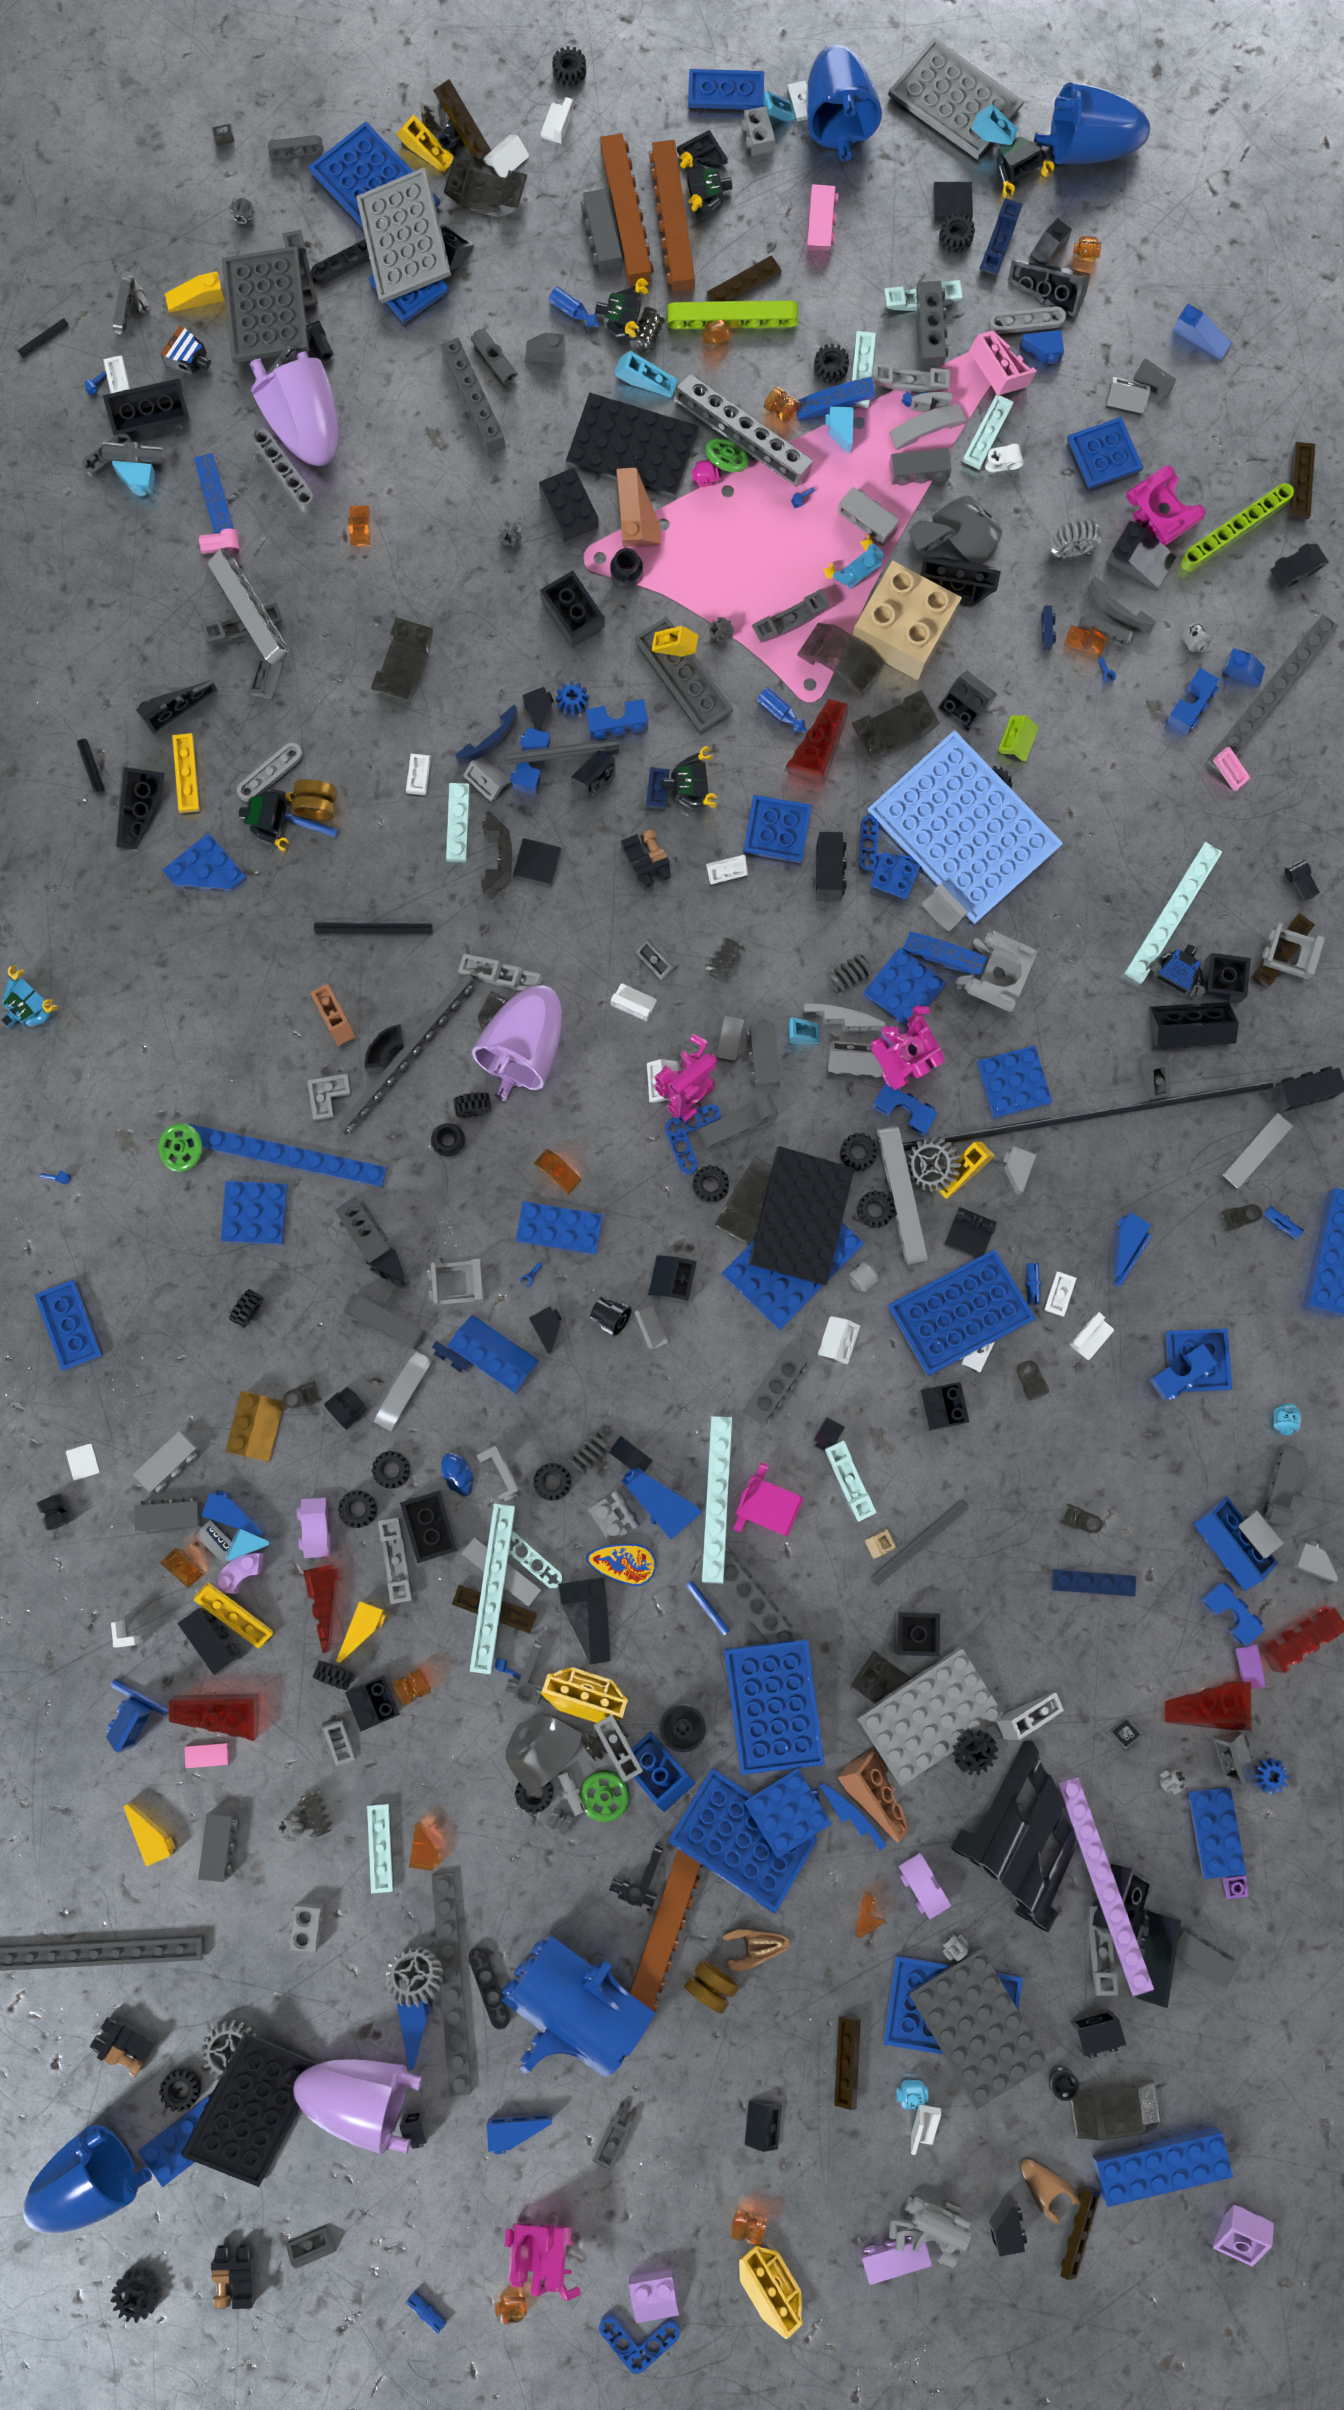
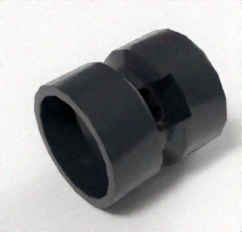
[36,1494,72,1531]
[1046,2065,1080,2101]

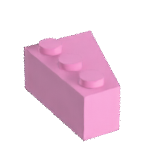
[807,184,838,251]
[969,331,1037,396]

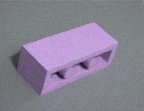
[860,2236,932,2285]

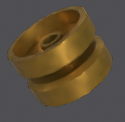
[291,779,338,821]
[684,1960,740,2014]

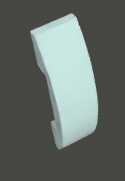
[884,280,963,311]
[825,1440,876,1522]

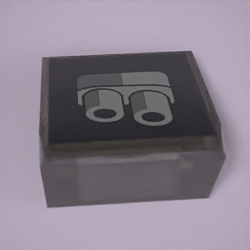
[212,123,235,146]

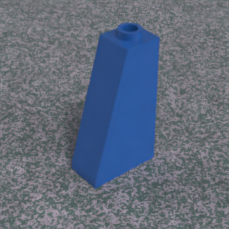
[621,1467,702,1539]

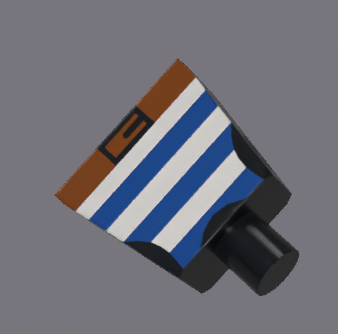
[160,325,211,374]

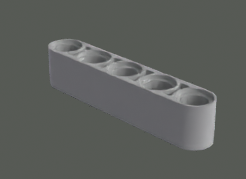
[253,428,316,513]

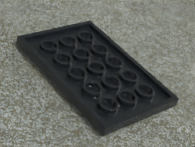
[566,392,699,498]
[748,1146,855,1286]
[181,2032,319,2187]

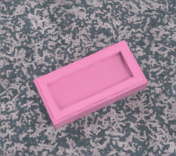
[1213,747,1251,791]
[185,1743,229,1768]

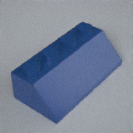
[447,1315,539,1394]
[1194,1496,1278,1591]

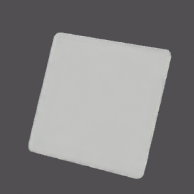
[66,1444,99,1480]

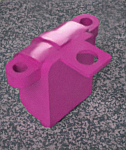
[733,1461,804,1536]

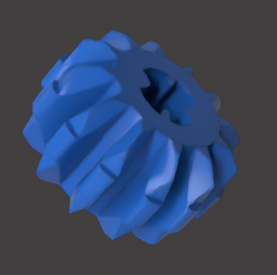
[556,681,589,716]
[1253,1757,1291,1795]

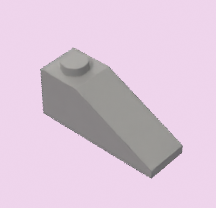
[996,1692,1064,1740]
[593,1714,643,1782]

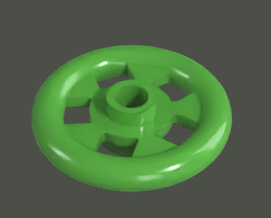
[705,438,749,473]
[158,1123,202,1172]
[580,1770,630,1822]

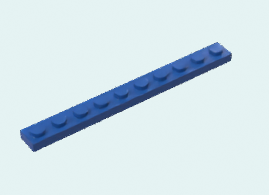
[187,1124,387,1187]

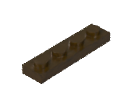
[433,79,491,162]
[707,255,782,302]
[1289,442,1316,519]
[1252,913,1315,988]
[451,1584,537,1634]
[834,2016,861,2110]
[1060,2188,1101,2280]

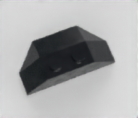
[920,557,1001,605]

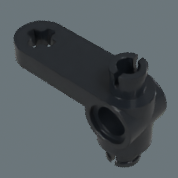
[609,1843,664,1908]

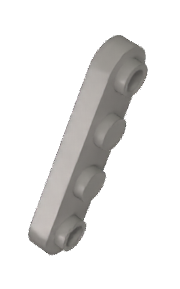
[989,307,1066,334]
[237,743,303,802]

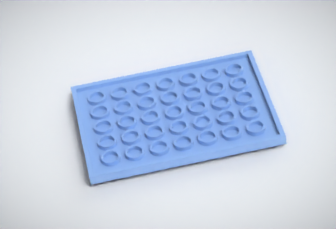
[867,730,1063,925]

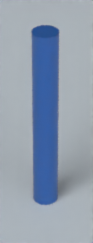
[284,812,338,837]
[1114,1233,1152,1287]
[686,1581,730,1635]
[111,1679,170,1716]

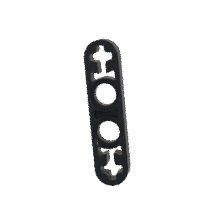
[311,239,370,284]
[468,1946,510,2029]

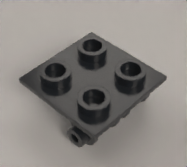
[944,1207,997,1257]

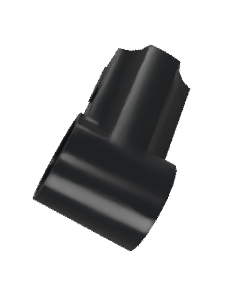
[438,118,462,151]
[307,320,334,362]
[1284,859,1320,902]

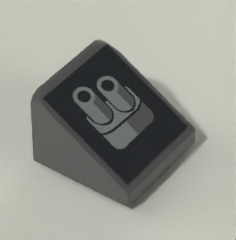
[1110,1718,1142,1749]

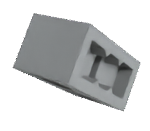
[419,82,447,131]
[741,106,775,156]
[287,1903,323,1953]

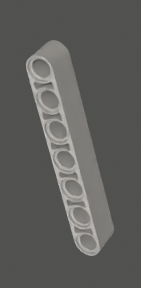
[208,548,289,665]
[877,1125,927,1265]

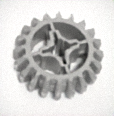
[1049,520,1102,558]
[907,1137,961,1192]
[385,1947,443,2008]
[200,2020,256,2080]

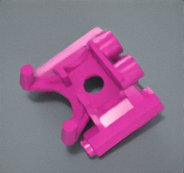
[1126,465,1206,546]
[870,1005,945,1090]
[654,1034,718,1121]
[504,2224,581,2301]

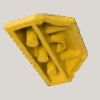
[541,1667,628,1723]
[739,2246,803,2339]

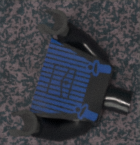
[1146,944,1205,1000]

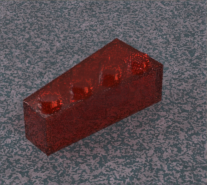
[786,699,848,785]
[1259,1605,1344,1673]
[169,1694,258,1741]

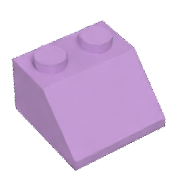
[1213,2205,1274,2267]
[629,2269,679,2323]

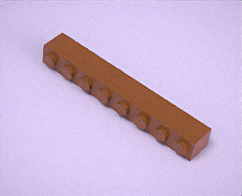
[600,133,654,285]
[649,140,695,292]
[629,1849,704,2012]

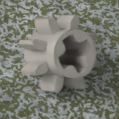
[1160,1766,1186,1795]
[278,1814,305,1842]
[942,1934,968,1961]

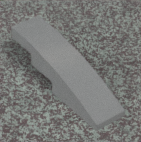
[458,954,543,991]
[803,1003,885,1031]

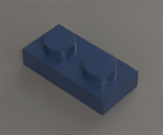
[1041,606,1056,650]
[646,767,670,810]
[432,1341,471,1372]

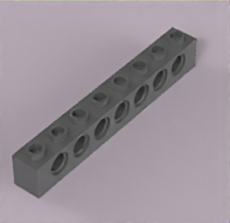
[674,374,813,487]

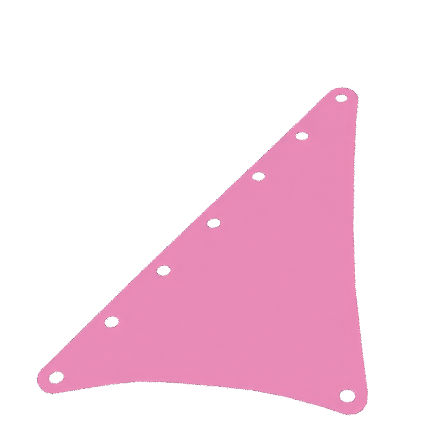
[584,351,991,703]

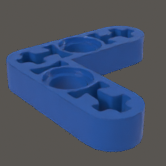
[858,815,916,873]
[665,1104,721,1175]
[599,2314,680,2374]

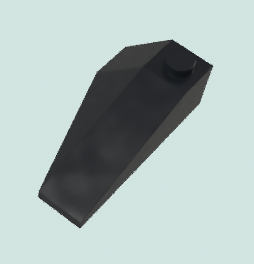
[1008,260,1090,317]
[136,680,217,735]
[116,767,165,849]
[558,1577,611,1665]

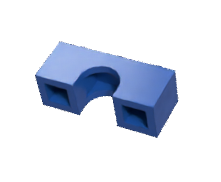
[1166,668,1220,734]
[586,699,648,739]
[510,728,551,795]
[872,1083,938,1137]
[1149,1344,1217,1400]
[1199,1582,1265,1647]

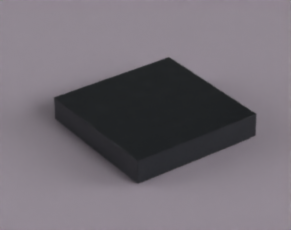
[934,182,973,221]
[513,838,561,886]

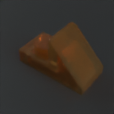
[348,505,371,546]
[1064,625,1107,658]
[160,1548,203,1588]
[855,1891,886,1938]

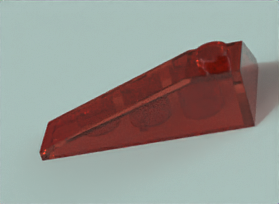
[303,1565,340,1653]

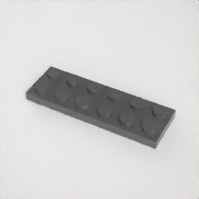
[635,616,733,733]

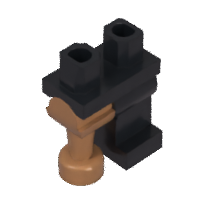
[620,830,671,889]
[89,2017,158,2077]
[211,2244,256,2309]

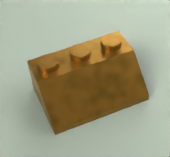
[225,1391,285,1462]

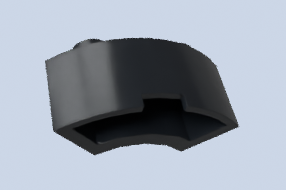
[1270,543,1329,589]
[364,1024,405,1073]

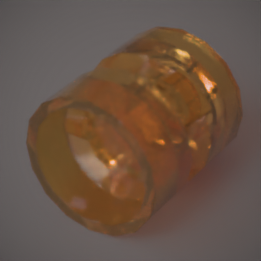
[763,386,800,424]
[393,1668,431,1706]
[730,2209,767,2247]

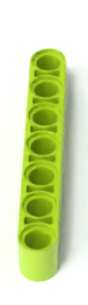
[667,300,799,329]
[1181,483,1294,572]

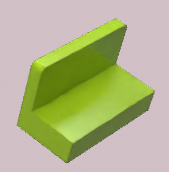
[998,715,1039,761]

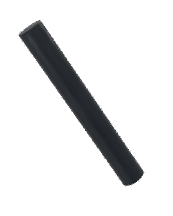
[17,318,68,357]

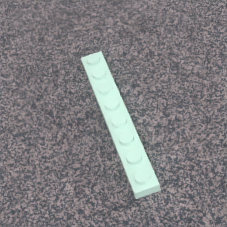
[1124,842,1222,984]
[702,1417,733,1584]
[470,1503,516,1674]

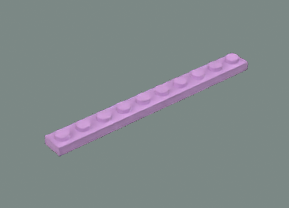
[1058,1778,1154,1997]

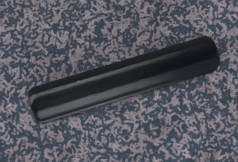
[77,738,105,794]

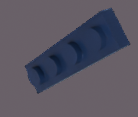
[1051,1569,1136,1597]

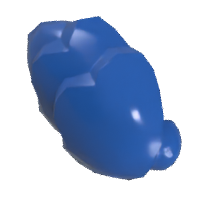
[441,1453,474,1496]

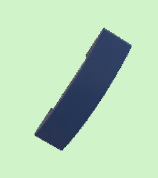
[979,198,1023,275]
[455,705,518,765]

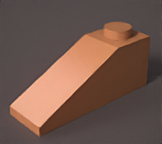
[310,983,356,1046]

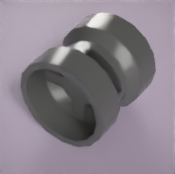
[546,1808,574,1836]

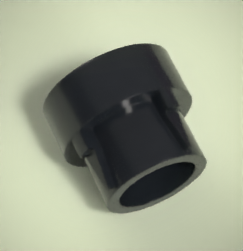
[610,547,643,588]
[431,1123,466,1159]
[590,1296,632,1337]
[324,1387,367,1430]

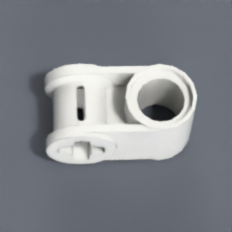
[984,444,1024,473]

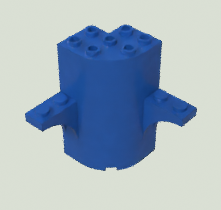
[501,1936,656,2077]

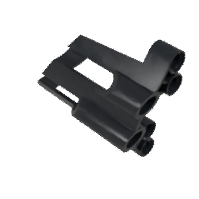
[951,1740,1078,1932]

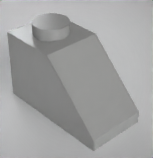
[1003,1146,1036,1195]
[1292,1541,1338,1582]

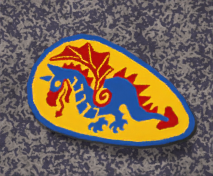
[586,1544,656,1586]

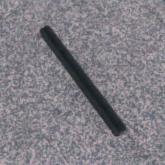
[314,922,433,934]

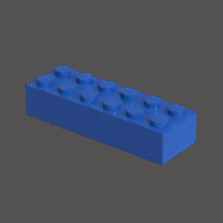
[1302,1187,1344,1318]
[1092,2127,1233,2207]

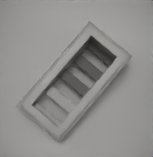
[322,1717,356,1766]

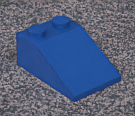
[106,1698,153,1753]
[631,1732,696,1812]

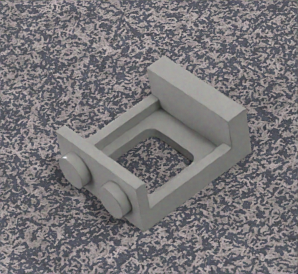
[1262,923,1325,980]
[428,1259,484,1306]
[477,1446,520,1502]

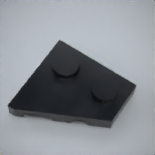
[677,130,728,165]

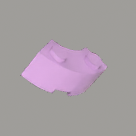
[297,1497,330,1558]
[214,1553,264,1594]
[899,1853,951,1919]

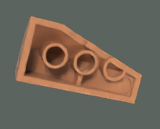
[617,468,661,547]
[838,1748,909,1843]

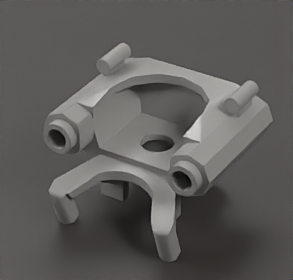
[955,930,1037,1012]
[889,2196,971,2268]

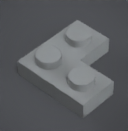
[307,1074,351,1121]

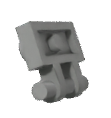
[588,1490,640,1544]

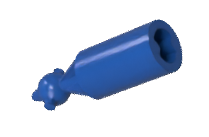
[548,286,600,328]
[757,687,808,733]

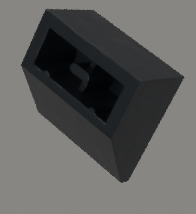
[938,670,998,731]
[571,750,616,799]
[366,1247,410,1286]
[648,1255,697,1304]
[918,1382,970,1432]
[345,1675,400,1732]
[989,2194,1027,2257]

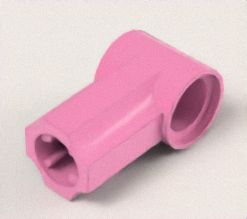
[199,529,239,555]

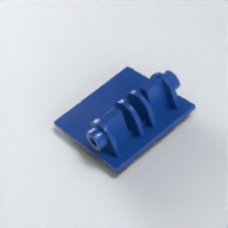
[870,851,920,900]

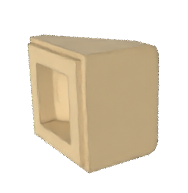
[865,1530,896,1559]

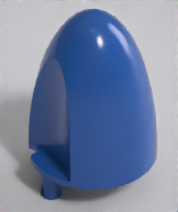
[806,44,882,161]
[1034,82,1151,165]
[23,2125,152,2234]

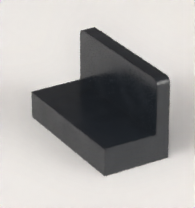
[745,2101,782,2152]

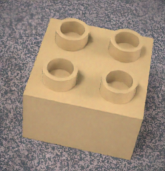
[850,560,962,680]

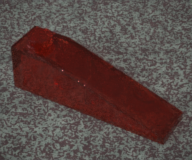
[1165,1682,1253,1731]

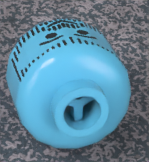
[1273,1403,1301,1435]
[896,2080,928,2110]

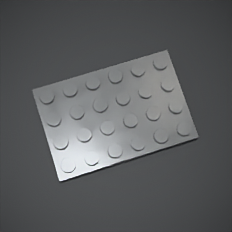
[888,37,1024,160]
[356,167,451,304]
[856,1647,1004,1787]

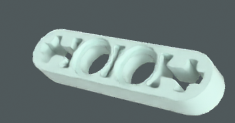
[509,1531,563,1588]

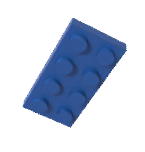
[688,69,764,110]
[516,1201,603,1255]
[34,1280,102,1371]
[1188,1788,1247,1880]
[137,2095,210,2188]

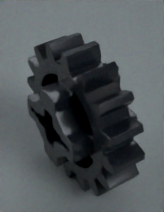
[952,1729,999,1775]
[111,2270,160,2323]

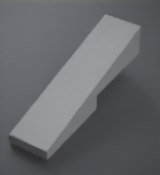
[1222,1113,1293,1189]
[461,1537,541,1607]

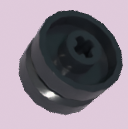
[660,1703,706,1753]

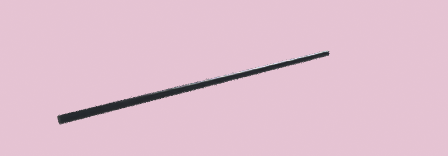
[902,1080,1274,1151]

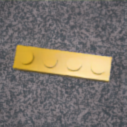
[172,733,200,813]
[194,1582,273,1649]

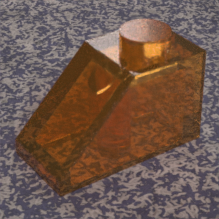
[534,1149,582,1194]
[409,1821,442,1871]

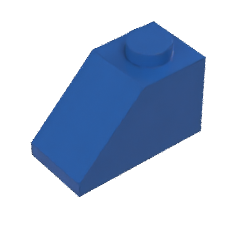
[1020,330,1064,364]
[1222,648,1265,686]

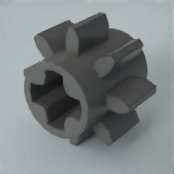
[230,198,255,224]
[499,521,523,547]
[709,617,734,643]

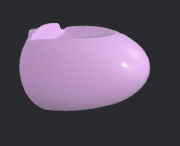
[249,352,339,466]
[472,985,562,1101]
[293,2059,422,2154]

